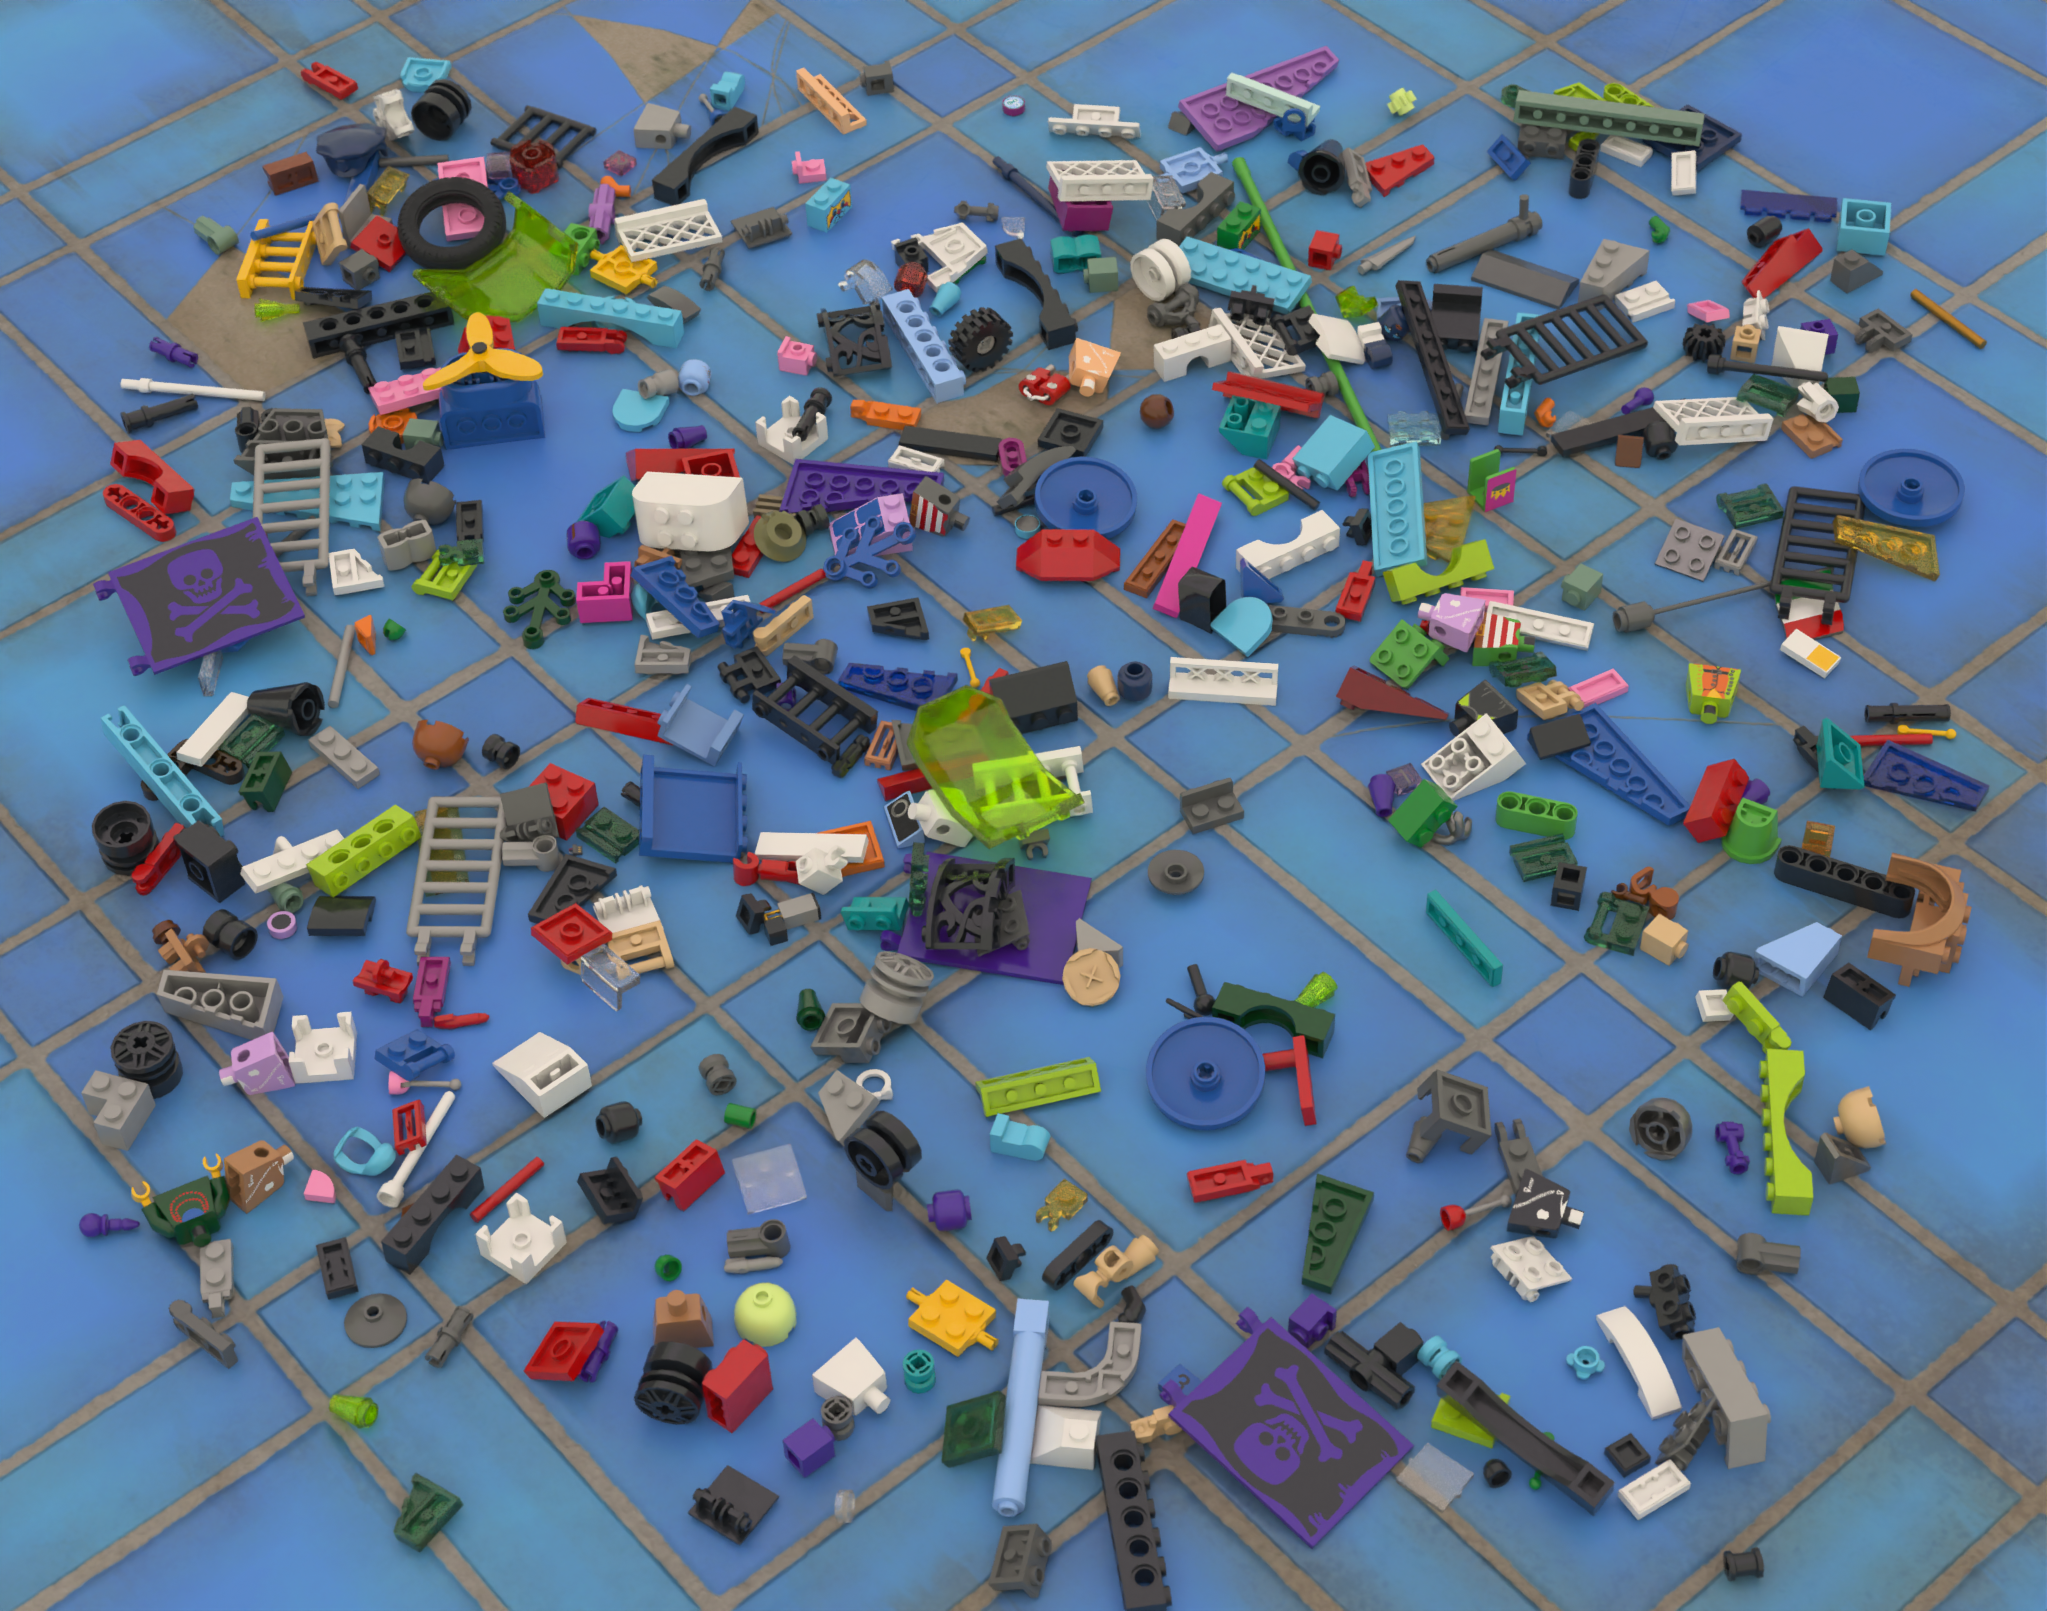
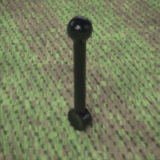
[1494,445,1547,457]

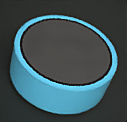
[1015,515,1041,539]

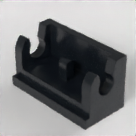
[1823,962,1896,1030]

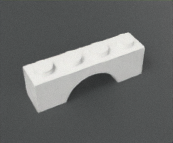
[1236,510,1340,579]

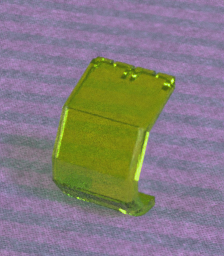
[412,191,578,323]

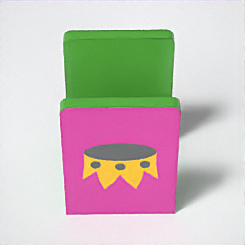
[1467,449,1517,512]

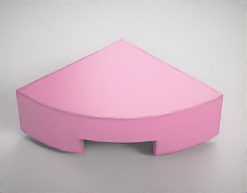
[304,1170,336,1204]

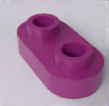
[999,438,1027,477]

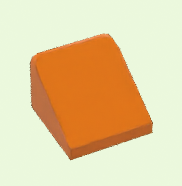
[354,615,376,655]

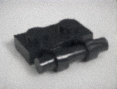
[717,646,781,703]

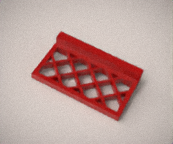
[1212,371,1325,418]

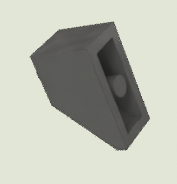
[1830,249,1883,293]

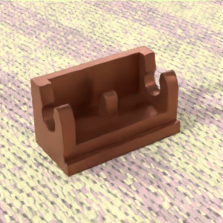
[263,152,319,196]

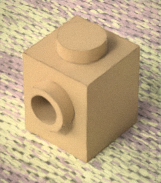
[1640,914,1689,966]

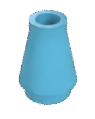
[929,282,961,317]

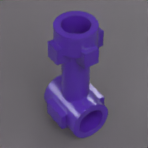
[1715,1122,1750,1174]

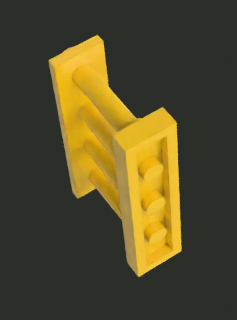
[236,219,317,300]

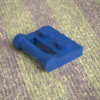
[374,1029,455,1081]

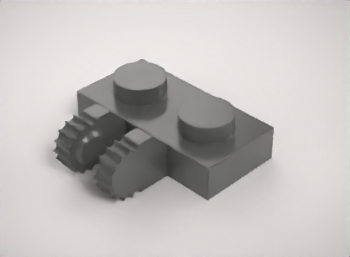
[1854,308,1913,353]

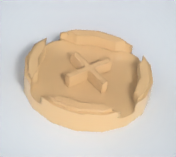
[1062,948,1120,1007]

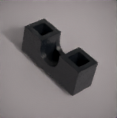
[361,426,445,484]

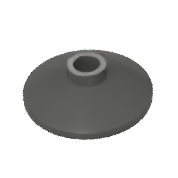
[1148,850,1204,895]
[344,1293,407,1348]

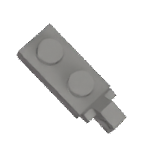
[1342,148,1372,208]
[200,1239,234,1318]

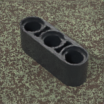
[1569,139,1600,199]

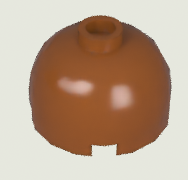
[412,720,469,770]

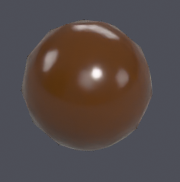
[1140,394,1174,429]

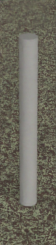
[328,625,355,708]

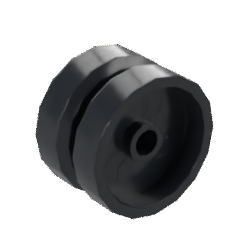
[844,1110,922,1190]

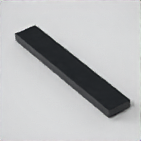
[1551,399,1686,457]

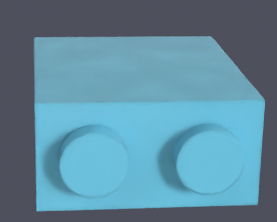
[1292,415,1375,491]

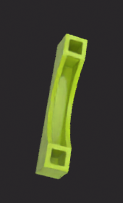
[1759,1049,1813,1216]

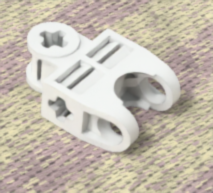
[373,89,415,141]

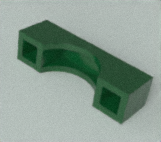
[1212,982,1335,1058]

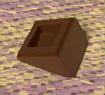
[1615,435,1644,468]

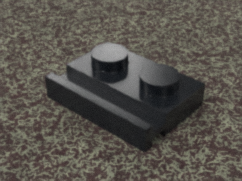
[395,326,436,370]

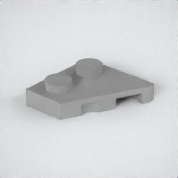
[818,1070,880,1146]

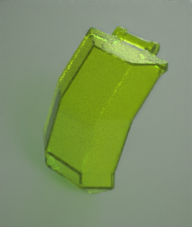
[906,685,1085,849]

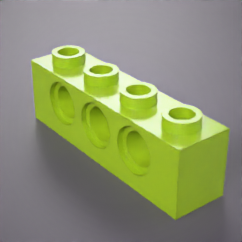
[306,805,422,898]

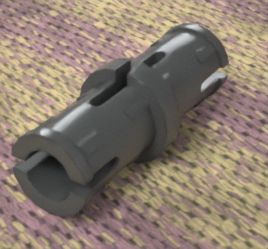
[699,247,725,291]
[425,1306,474,1368]

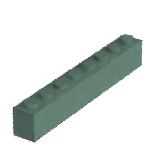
[1513,90,1705,146]

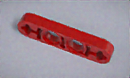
[103,484,176,542]

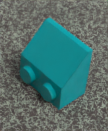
[577,475,636,538]

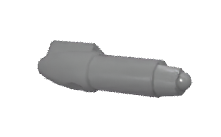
[724,1256,783,1274]

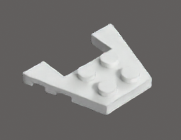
[891,223,988,293]

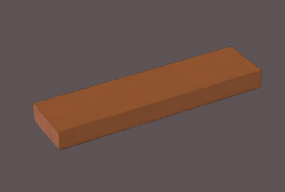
[1124,519,1186,598]

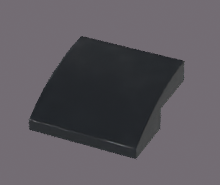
[307,896,376,936]

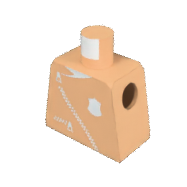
[1069,338,1121,397]

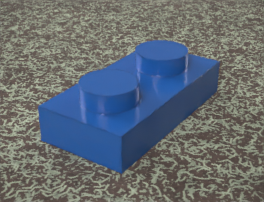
[1487,134,1531,181]

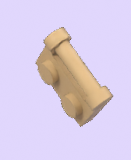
[312,203,348,265]
[606,920,674,982]

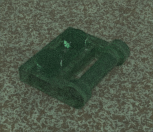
[1737,374,1800,417]
[1716,483,1784,529]
[1489,652,1557,687]
[1584,892,1650,956]

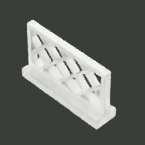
[1046,160,1154,201]
[614,199,722,262]
[1209,308,1306,379]
[1653,397,1774,446]

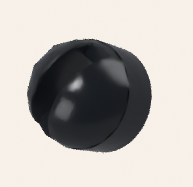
[1483,1459,1512,1488]

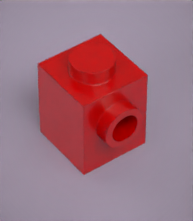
[1308,230,1342,271]

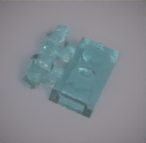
[1387,411,1441,446]

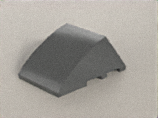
[234,408,334,480]

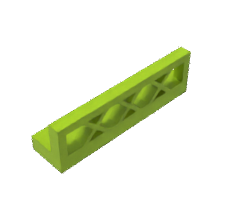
[975,1057,1101,1117]

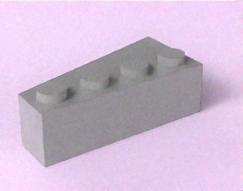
[157,970,284,1040]
[1682,1327,1771,1469]

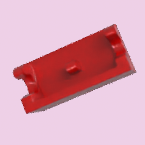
[654,1139,725,1212]

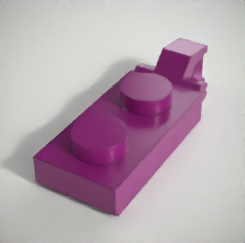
[413,957,451,1027]

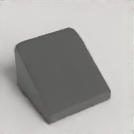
[1168,111,1195,135]
[698,581,734,603]

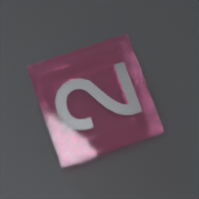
[604,150,637,176]

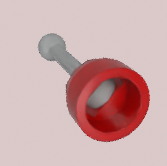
[1440,1195,1512,1231]

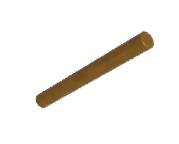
[1910,289,1987,349]

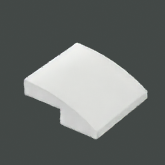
[1308,314,1365,365]

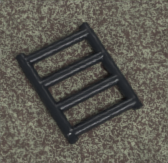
[491,105,597,169]

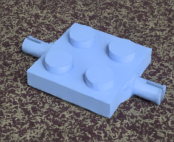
[1154,147,1228,194]

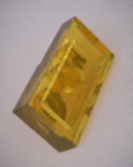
[963,605,1022,642]

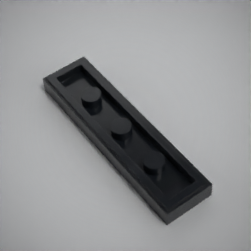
[899,426,1002,462]

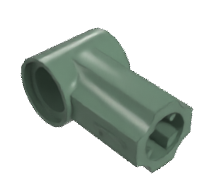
[193,216,239,255]

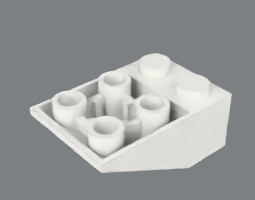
[1421,713,1526,801]
[492,1032,592,1118]

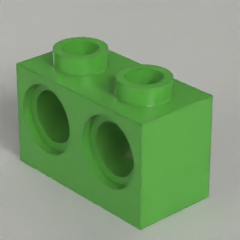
[550,223,600,276]

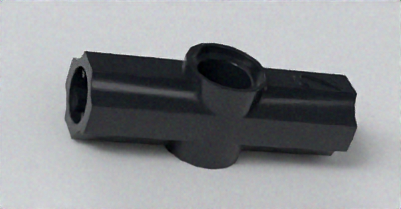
[1324,1331,1415,1409]

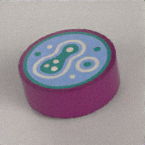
[1002,95,1025,116]

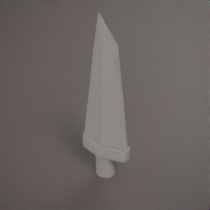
[1357,235,1416,274]

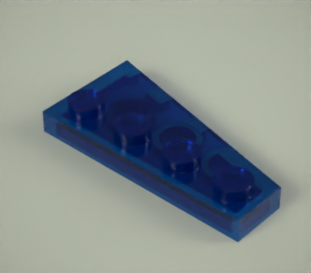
[838,663,958,717]
[1864,740,1990,812]

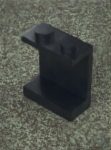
[1431,284,1483,353]

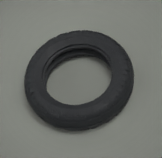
[397,177,506,273]

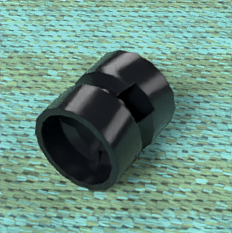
[202,909,258,960]

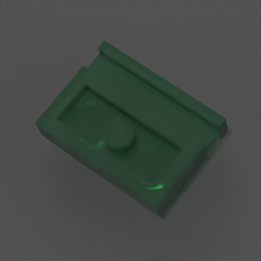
[218,713,285,769]
[576,807,639,864]
[1509,834,1578,882]

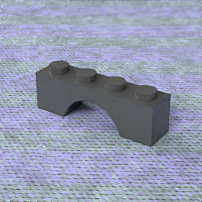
[1157,172,1235,247]

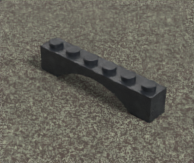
[652,107,759,206]
[995,238,1078,350]
[1436,1361,1615,1516]

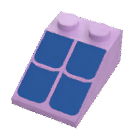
[829,493,913,556]

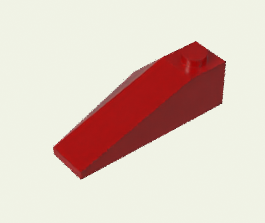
[626,449,735,481]

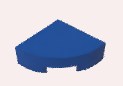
[1288,150,1308,171]

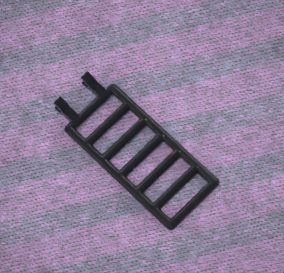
[1480,294,1648,389]
[1769,486,1866,625]

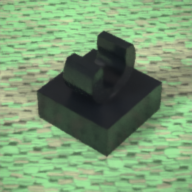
[1342,509,1372,545]
[736,893,772,934]
[986,1236,1026,1281]

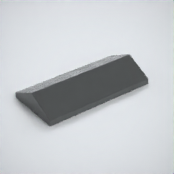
[1471,250,1580,310]

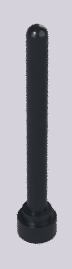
[1707,354,1828,382]

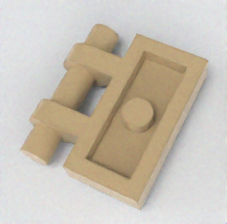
[1516,680,1584,720]

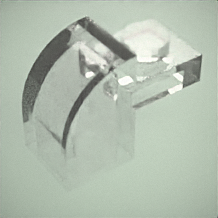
[838,259,893,305]

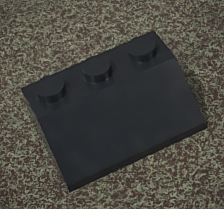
[989,661,1078,739]

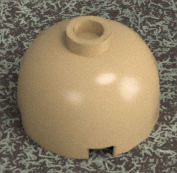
[1833,1086,1886,1149]

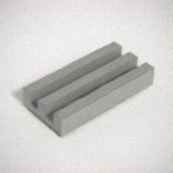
[1714,529,1758,576]

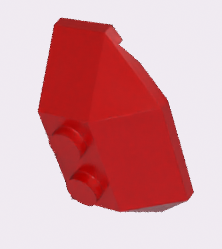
[1016,529,1120,581]

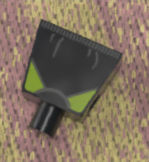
[1449,680,1519,737]

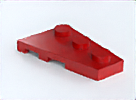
[1365,144,1434,197]

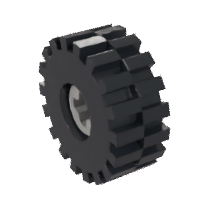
[948,307,1013,373]

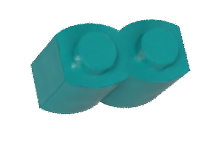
[1050,235,1101,273]

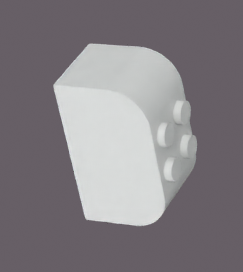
[632,472,749,551]

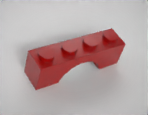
[110,440,195,514]

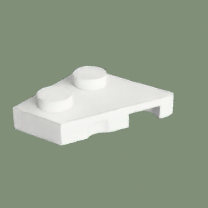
[329,549,384,595]

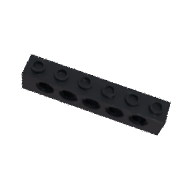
[303,288,455,359]
[1096,1431,1172,1611]

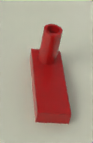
[1262,1035,1317,1126]

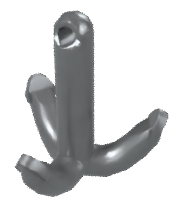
[1431,811,1472,845]

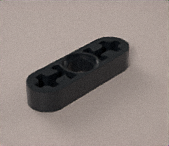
[1042,1220,1114,1290]

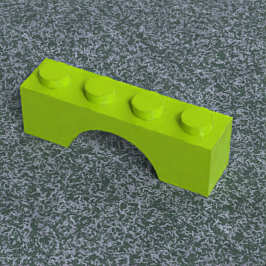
[1382,539,1495,605]

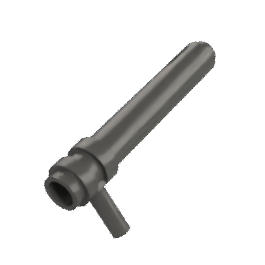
[1426,194,1542,273]

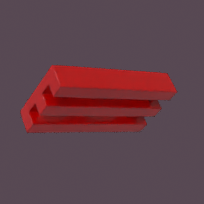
[392,1099,427,1156]

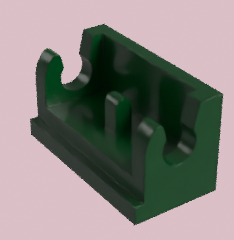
[238,751,292,812]

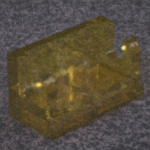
[367,166,409,216]

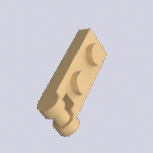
[753,595,814,656]

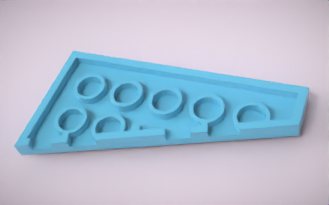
[230,472,385,531]

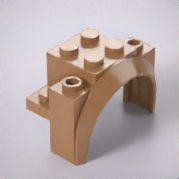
[1867,852,1972,987]

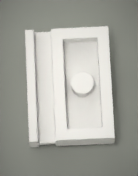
[1614,281,1675,323]

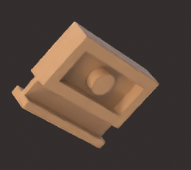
[1781,414,1843,459]

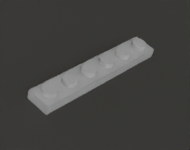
[1464,318,1509,425]

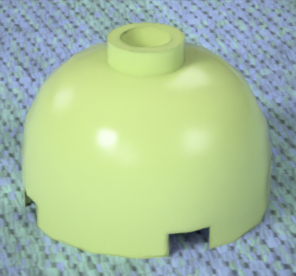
[734,1282,797,1347]

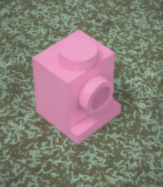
[777,337,817,376]

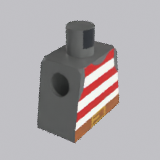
[909,476,970,537]

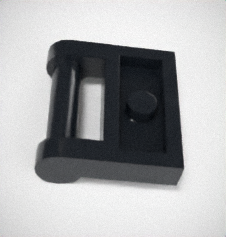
[1269,305,1320,356]

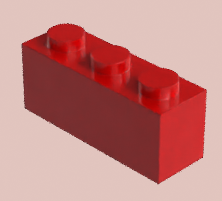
[1683,759,1749,843]

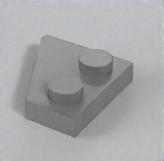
[635,635,691,675]

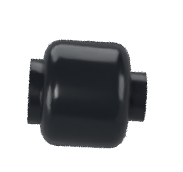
[1642,420,1678,460]
[1713,952,1759,990]
[595,1101,642,1144]

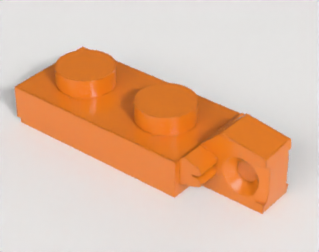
[850,400,921,430]

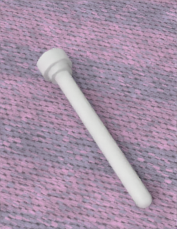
[377,1091,455,1208]

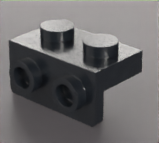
[577,1157,643,1224]

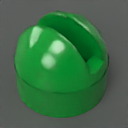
[383,618,406,641]
[654,1254,682,1281]

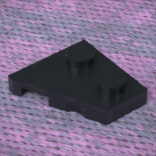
[867,597,929,640]

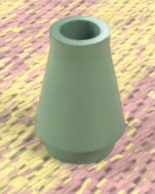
[267,882,304,913]

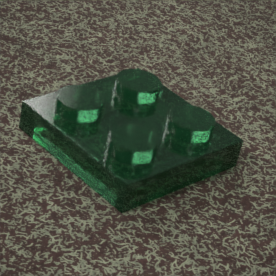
[941,1391,1007,1468]

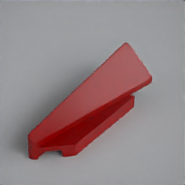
[1741,228,1823,299]

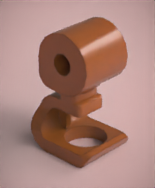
[1629,867,1679,920]

